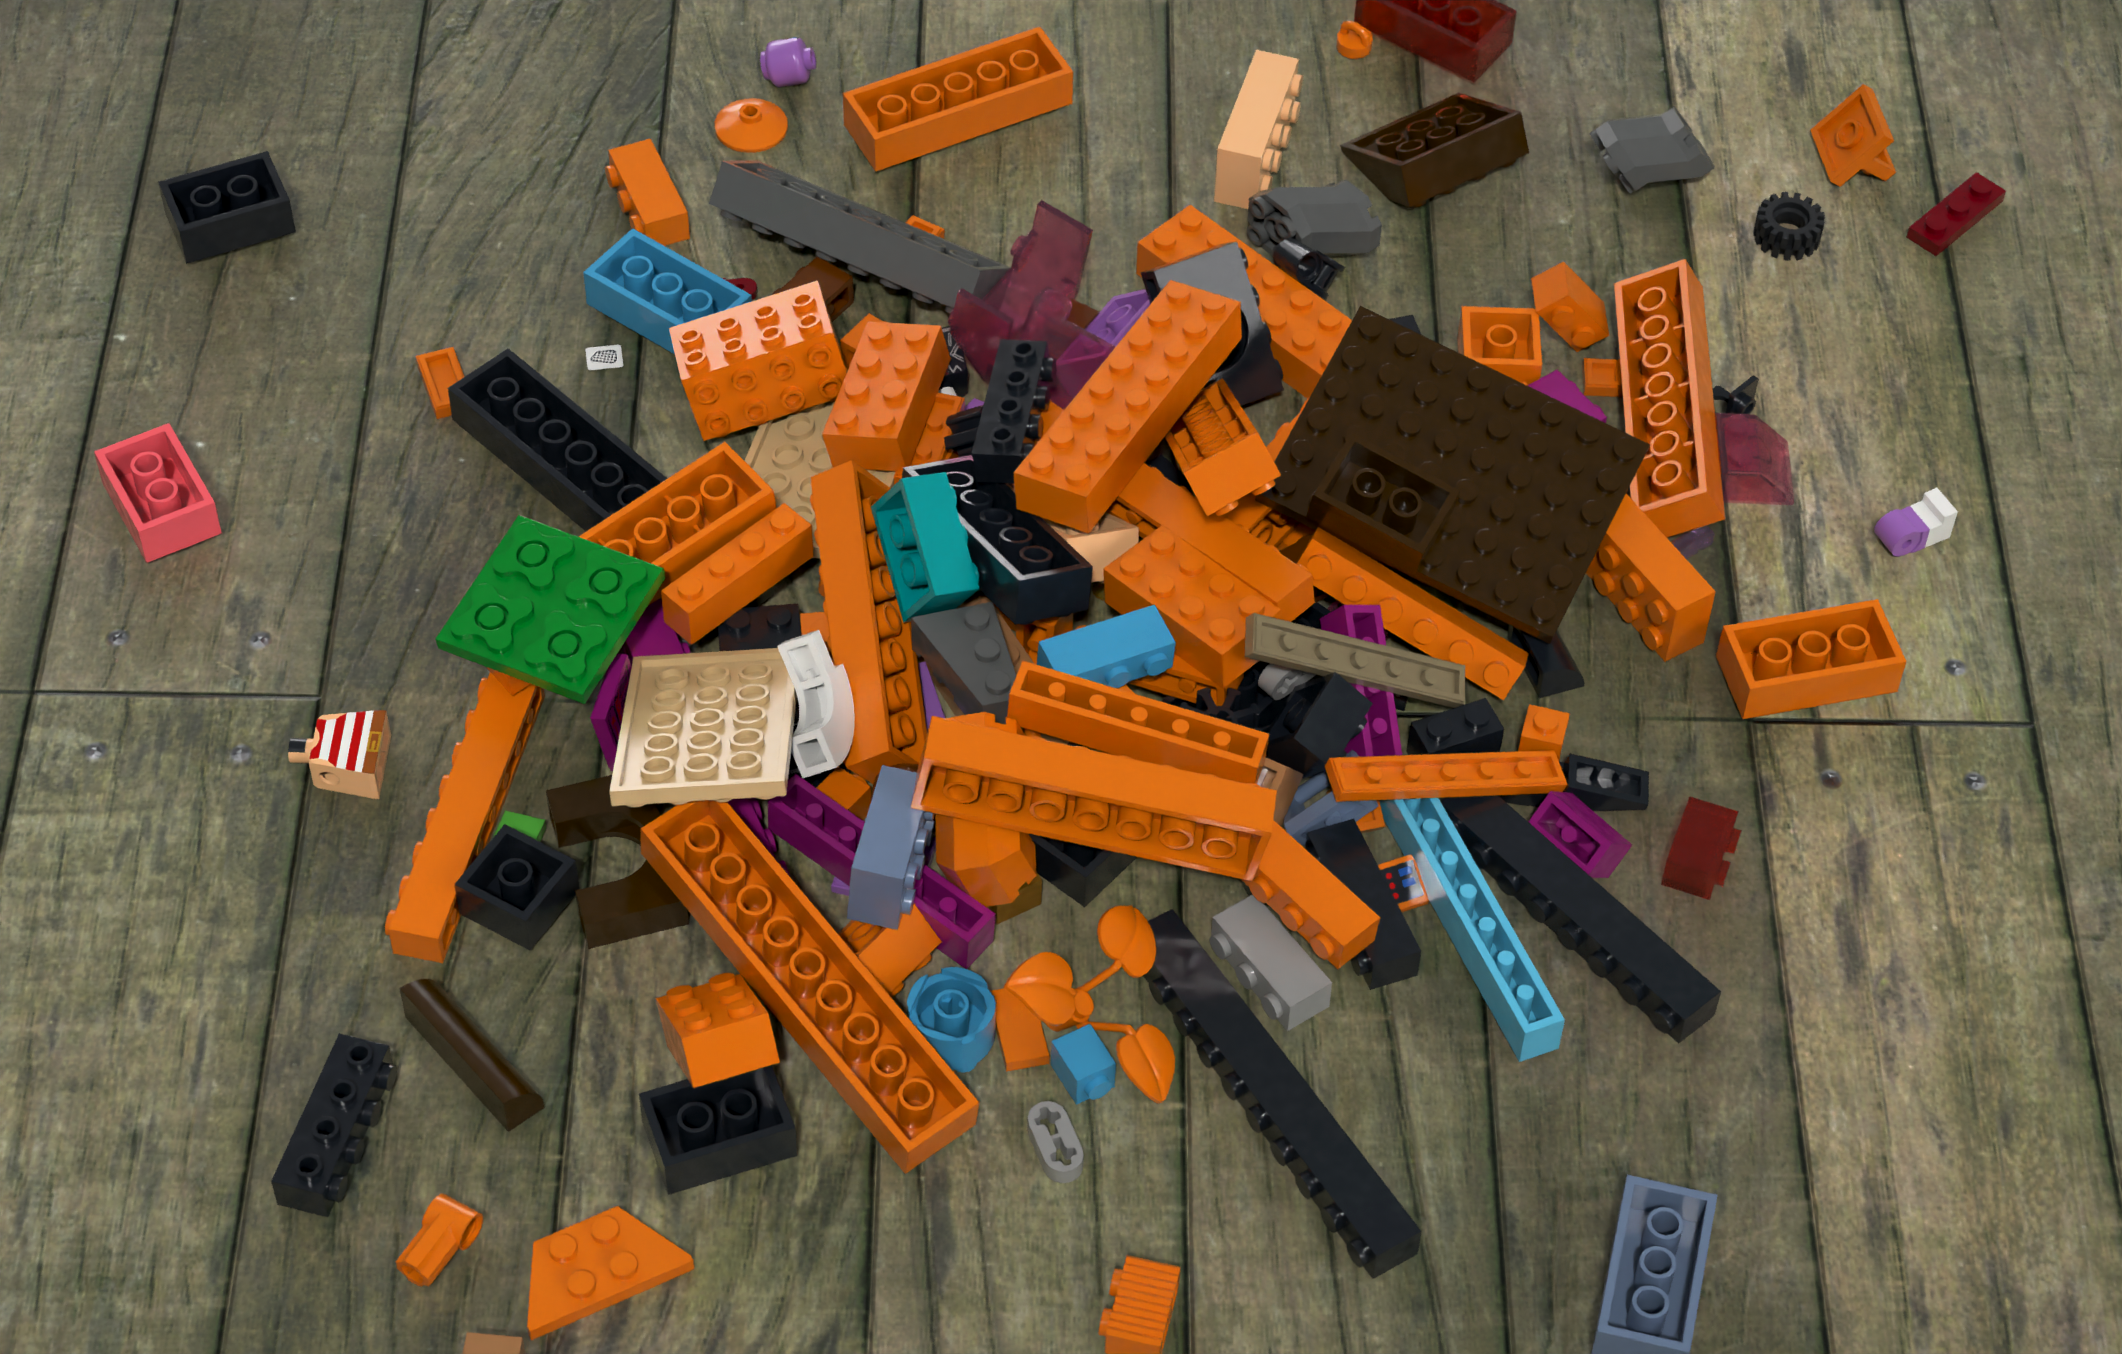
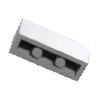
[1210,894,1332,1031]

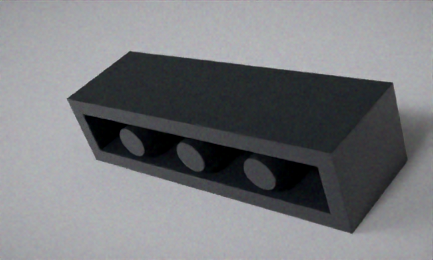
[1305,819,1422,990]

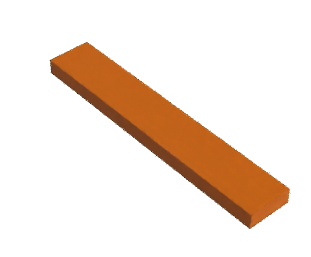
[1324,750,1568,802]

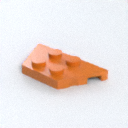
[527,1206,694,1341]

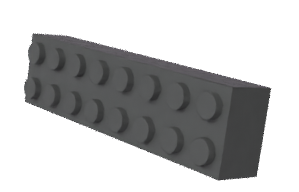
[709,160,1012,318]

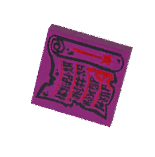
[590,654,632,771]

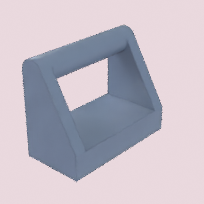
[1284,750,1378,846]

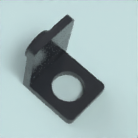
[1713,375,1759,432]

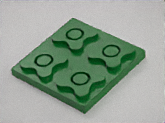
[436,515,666,704]

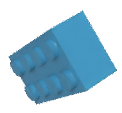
[583,228,752,354]

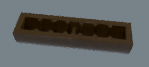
[399,979,545,1132]

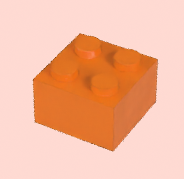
[1457,306,1542,385]

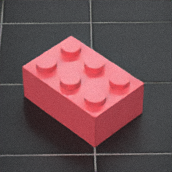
[94,423,222,563]

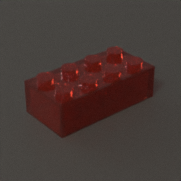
[1354,0,1517,83]

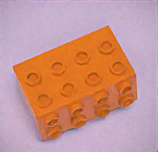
[669,280,847,441]

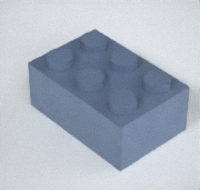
[847,765,935,930]

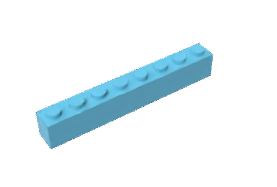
[1379,798,1565,1062]

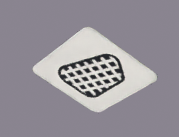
[585,345,623,370]

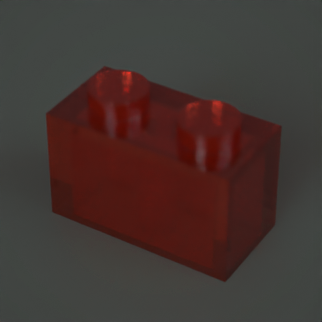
[1661,796,1742,900]

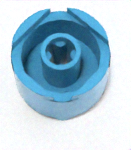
[907,967,996,1073]

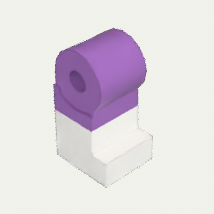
[1874,488,1958,557]

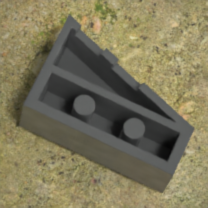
[911,602,1023,729]

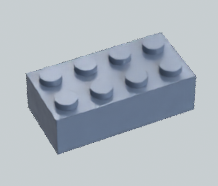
[1591,1175,1717,1354]

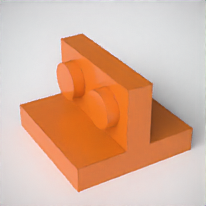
[1810,84,1896,187]

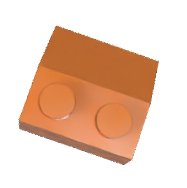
[838,903,942,997]

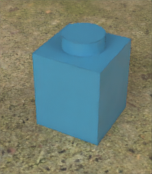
[1051,1024,1116,1105]

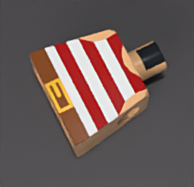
[288,710,391,799]

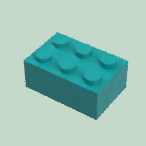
[871,472,980,623]

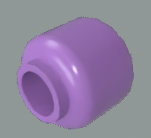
[760,37,816,87]

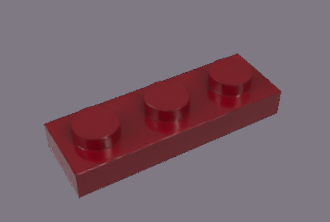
[1906,172,2006,256]

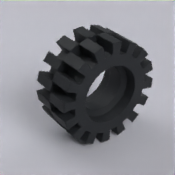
[1753,192,1825,261]

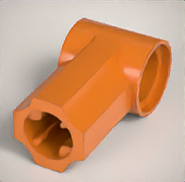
[396,1193,483,1287]

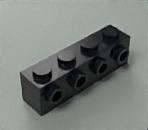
[972,339,1057,484]
[271,1033,397,1218]

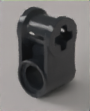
[1273,238,1345,300]

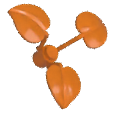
[1004,905,1175,1104]

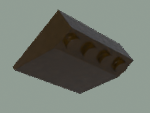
[1340,93,1529,208]

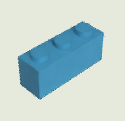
[1037,604,1176,688]

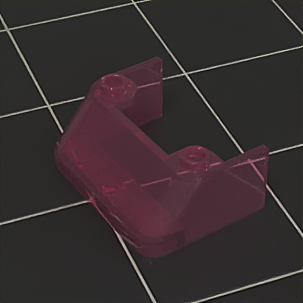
[948,200,1093,385]

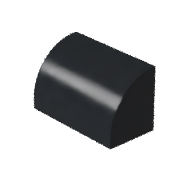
[1507,624,1584,698]

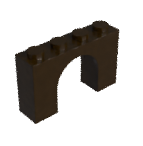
[546,775,689,949]

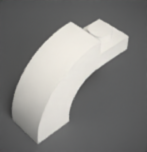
[777,630,855,778]

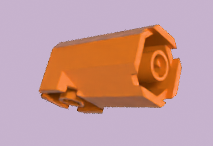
[935,712,1036,907]

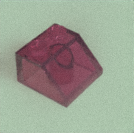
[1715,413,1794,505]

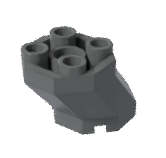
[1590,106,1715,194]
[1247,180,1382,256]

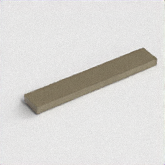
[1245,613,1465,708]

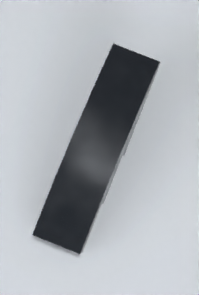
[1498,753,1649,811]

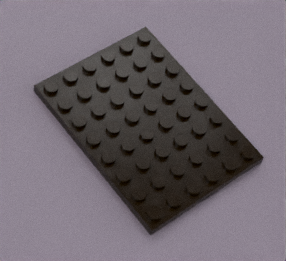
[1255,306,1650,644]

